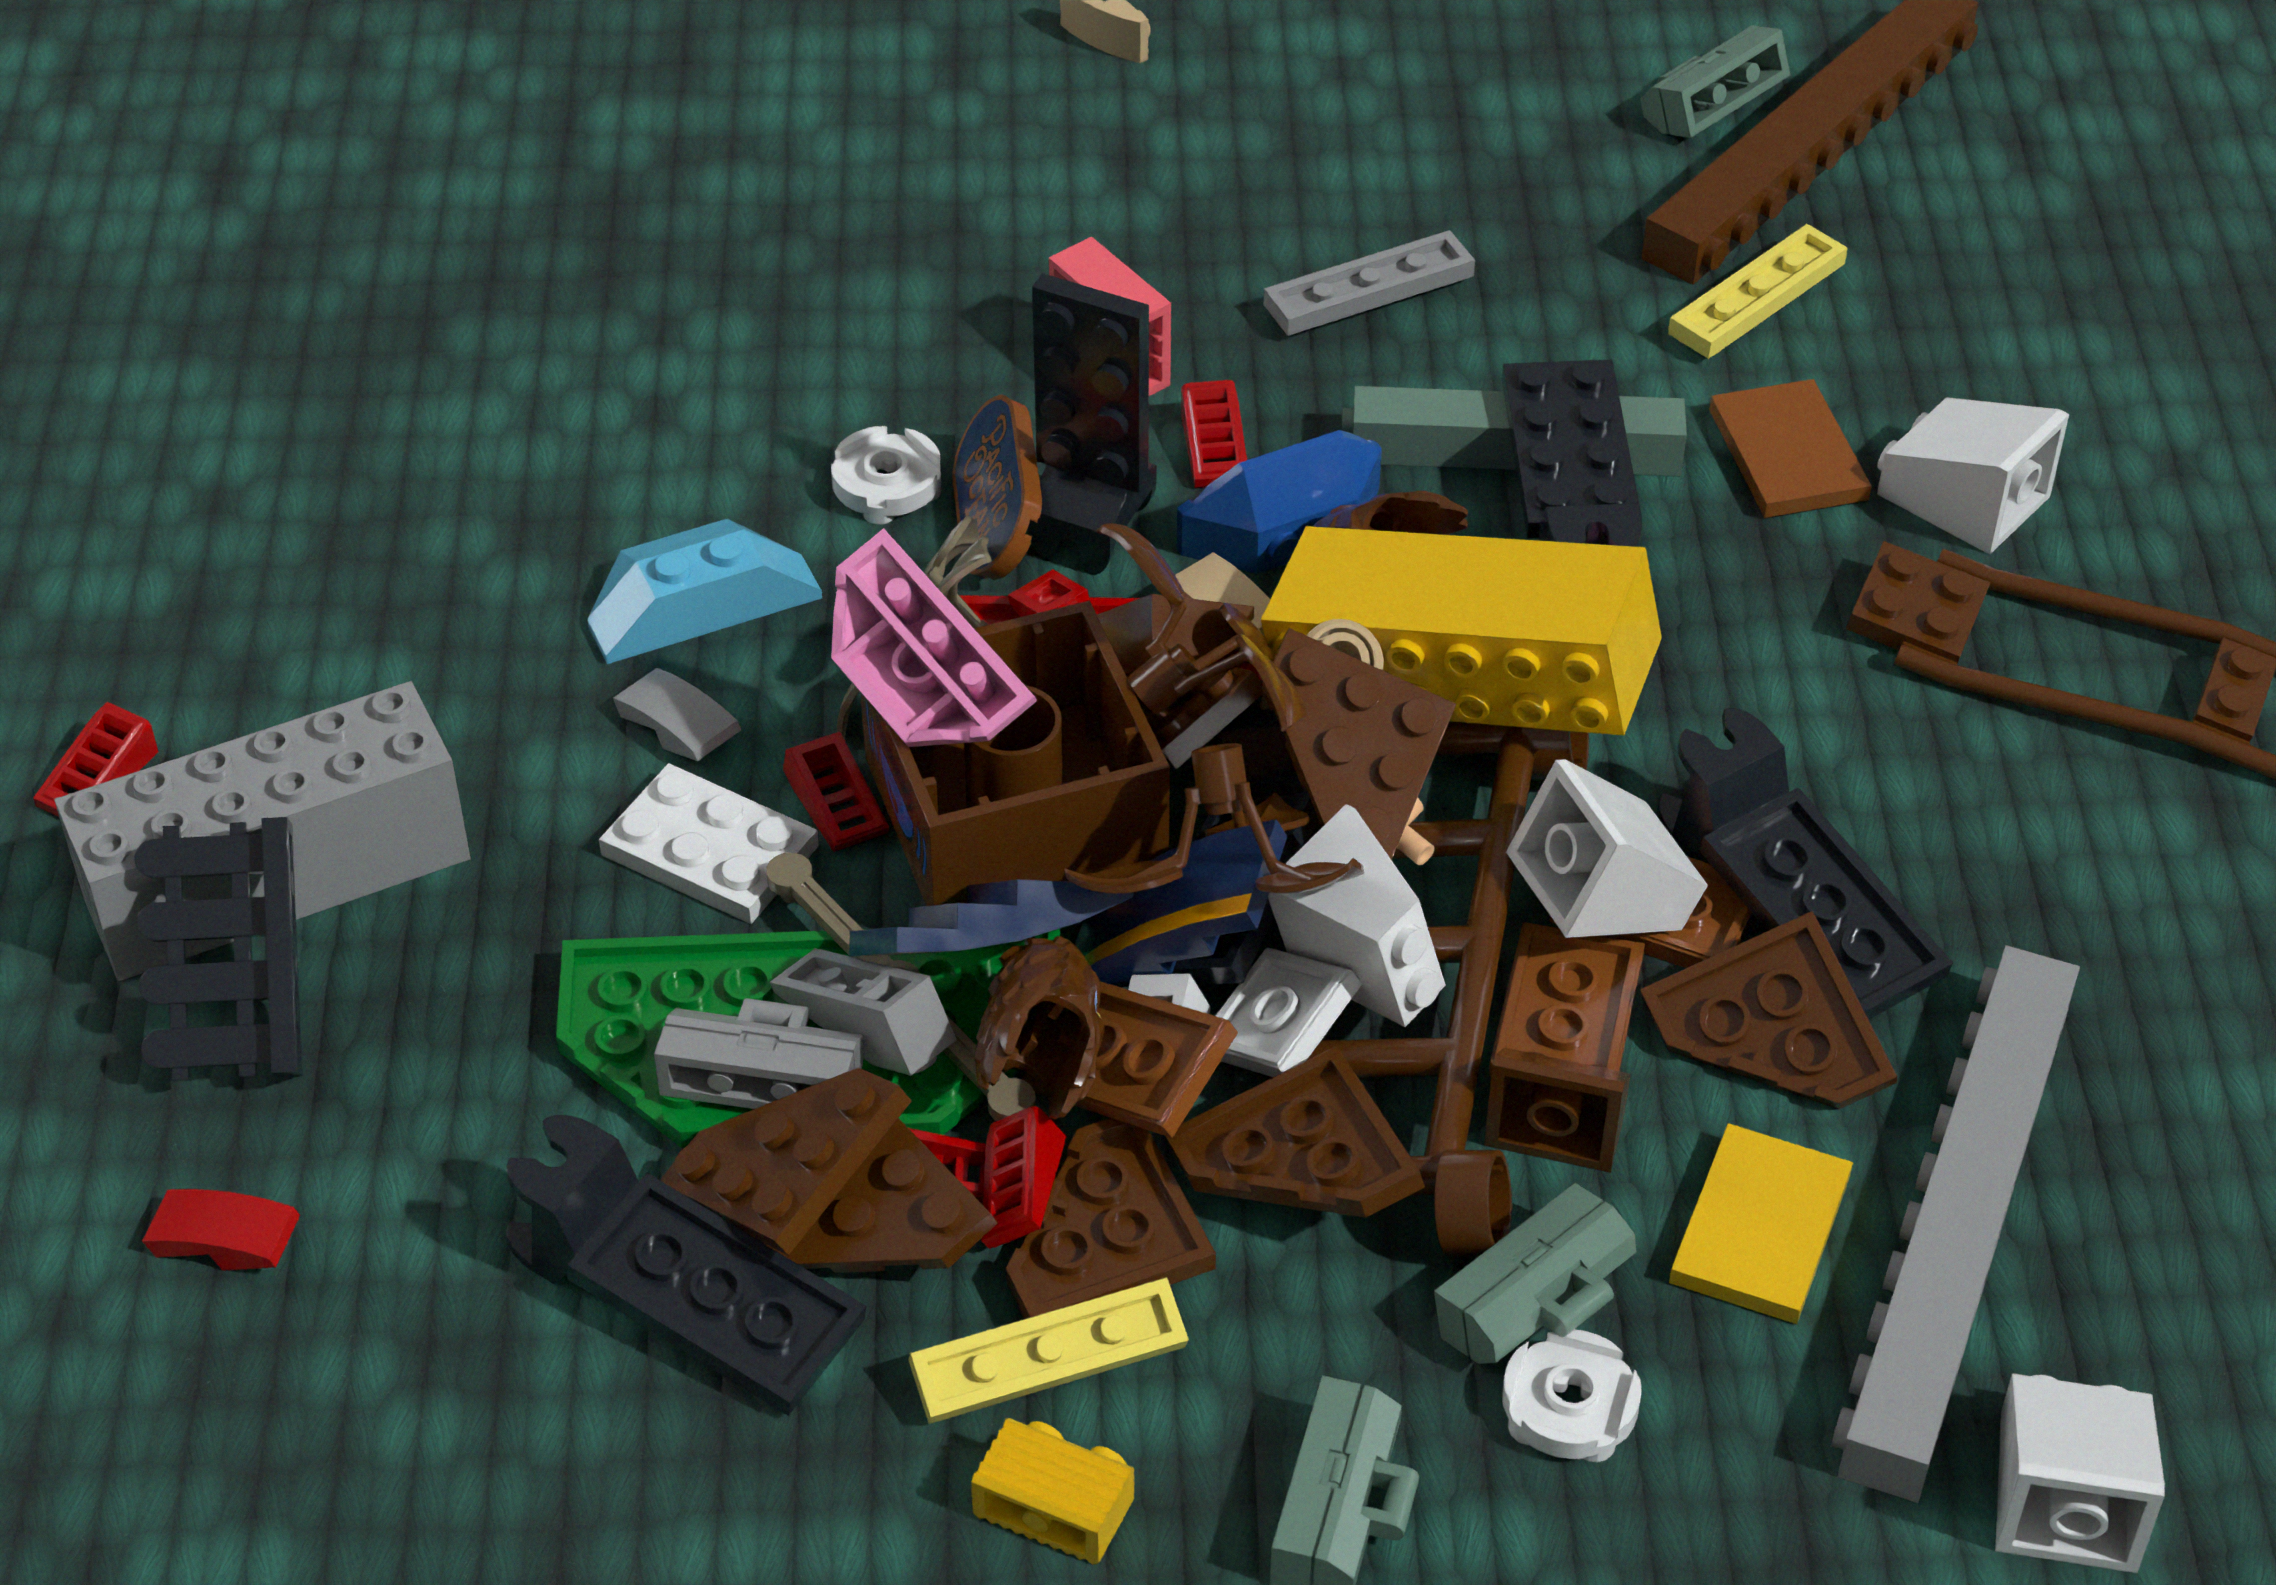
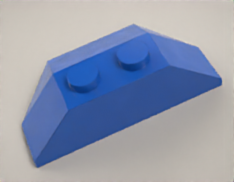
[1177,430,1382,574]

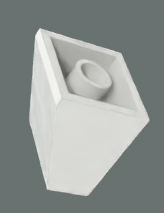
[1877,397,2069,555]
[1506,759,1708,938]
[1268,804,1445,1027]
[1996,1374,2164,1573]

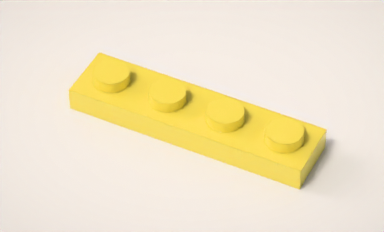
[1668,224,1848,359]
[909,1278,1189,1424]

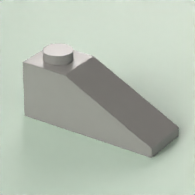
[770,948,957,1076]

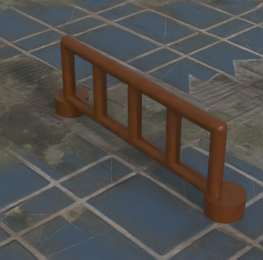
[1265,721,1589,1257]

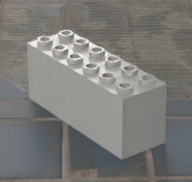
[54,681,471,982]

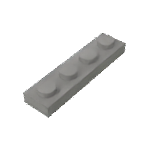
[1264,230,1475,336]

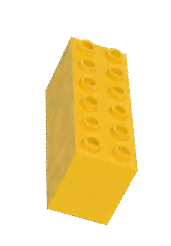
[1261,526,1662,736]

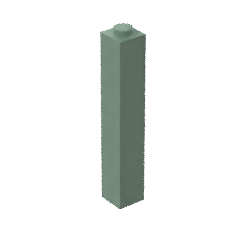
[1342,386,1687,476]

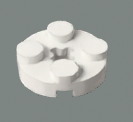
[831,426,941,524]
[1502,1330,1641,1462]

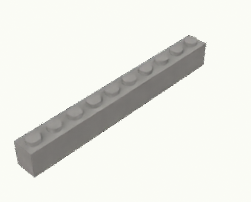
[1831,945,2080,1503]

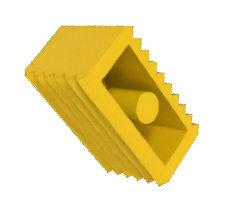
[971,1418,1134,1565]

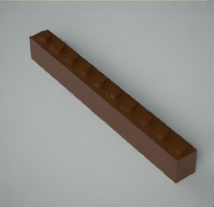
[1642,0,1978,285]

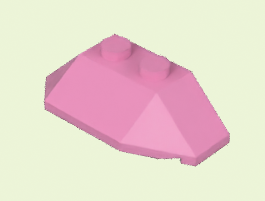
[831,528,1037,747]

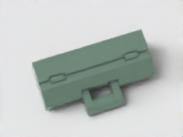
[1640,25,1790,138]
[1434,1183,1636,1364]
[1270,1375,1420,1585]

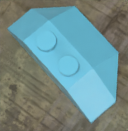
[587,519,822,664]

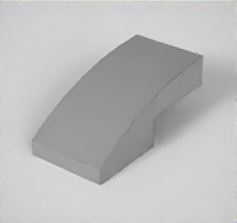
[613,668,741,761]

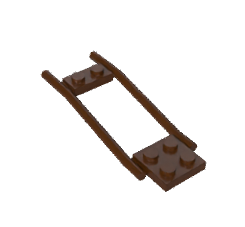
[1846,541,2276,780]

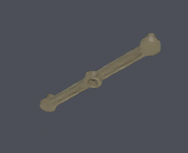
[766,852,1036,1121]

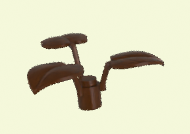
[1095,523,1309,731]
[1064,743,1364,894]

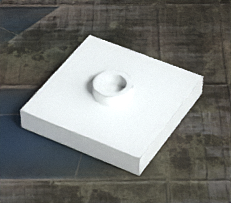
[1216,947,1362,1077]

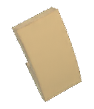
[1060,0,1151,63]
[1175,553,1270,652]

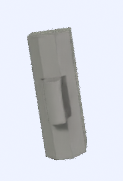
[654,998,865,1109]

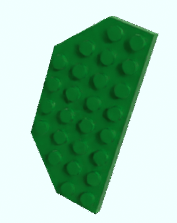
[556,928,1060,1148]

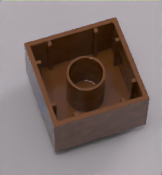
[861,601,1170,906]

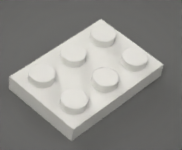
[599,763,819,924]

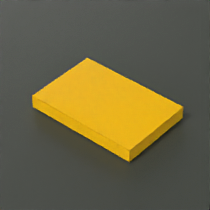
[1669,1123,1853,1324]

